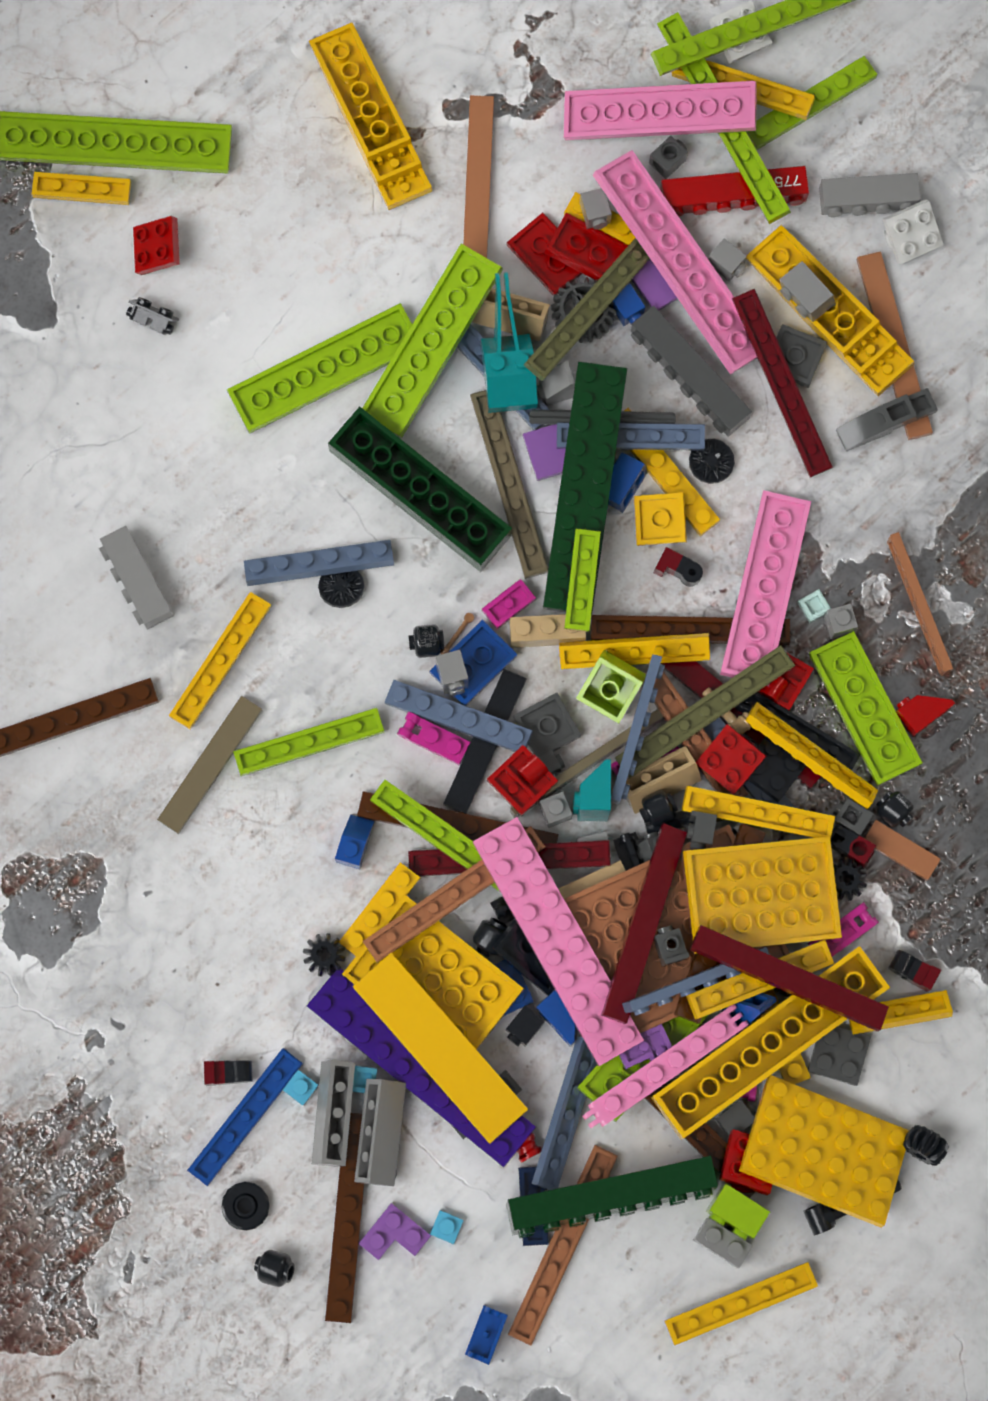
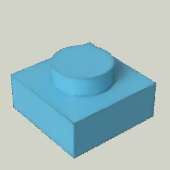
[353,1065,377,1093]
[283,1070,319,1106]
[430,1210,464,1244]

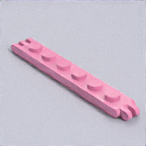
[582,1004,749,1128]

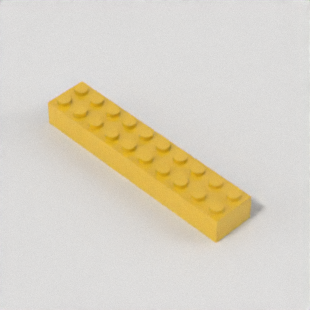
[651,946,890,1140]

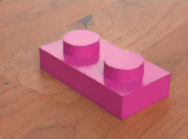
[482,579,536,629]

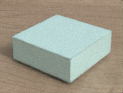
[797,589,831,623]

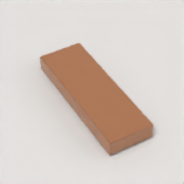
[865,820,941,881]

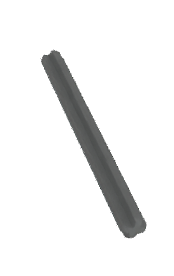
[529,409,676,424]

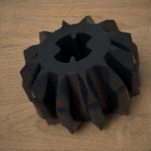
[833,858,867,901]
[303,933,346,977]
[903,1125,949,1166]

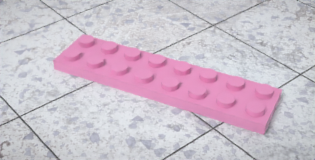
[564,81,757,140]
[720,490,811,686]

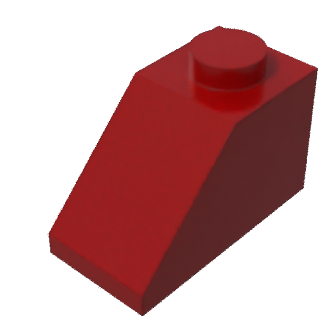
[896,695,955,737]

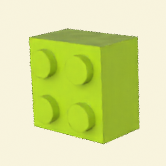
[576,650,646,724]
[706,1184,770,1240]

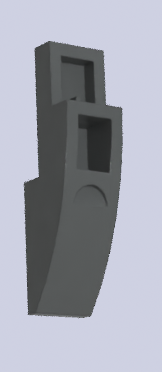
[836,388,938,452]

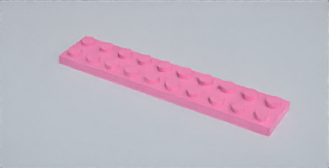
[593,150,757,375]
[472,817,644,1066]

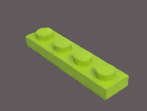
[564,529,601,632]

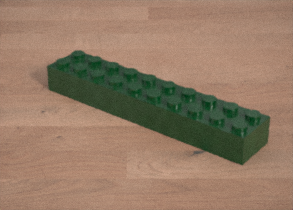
[543,361,627,615]

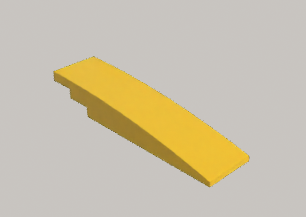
[309,22,432,210]
[746,225,915,397]
[352,953,528,1144]

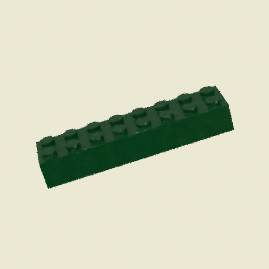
[328,406,512,572]
[506,1156,718,1239]

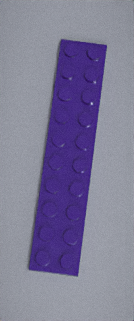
[307,969,536,1168]

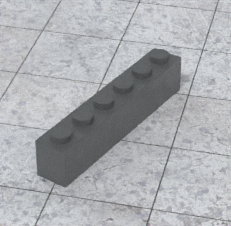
[631,305,752,437]

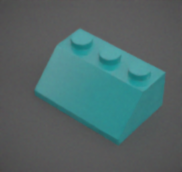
[573,759,611,822]

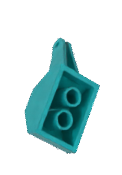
[481,272,538,413]

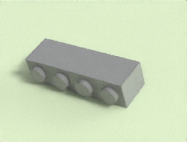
[819,173,921,217]
[99,526,173,630]
[311,1060,355,1167]
[354,1079,406,1186]

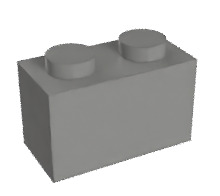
[779,261,835,322]
[436,650,468,696]
[693,1218,753,1268]

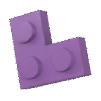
[619,1024,684,1072]
[359,1203,431,1260]

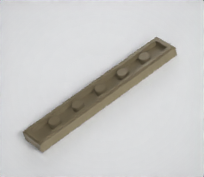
[157,696,263,834]

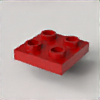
[133,216,180,275]
[758,652,814,711]
[696,724,767,795]
[487,745,558,817]
[719,1129,773,1196]

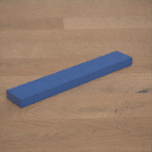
[187,1048,303,1186]

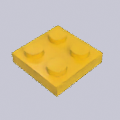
[634,492,687,546]

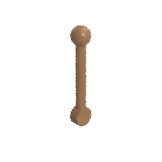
[441,613,474,655]

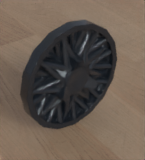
[689,439,735,484]
[318,571,365,608]
[221,1182,270,1231]

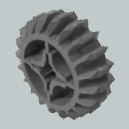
[551,277,617,343]

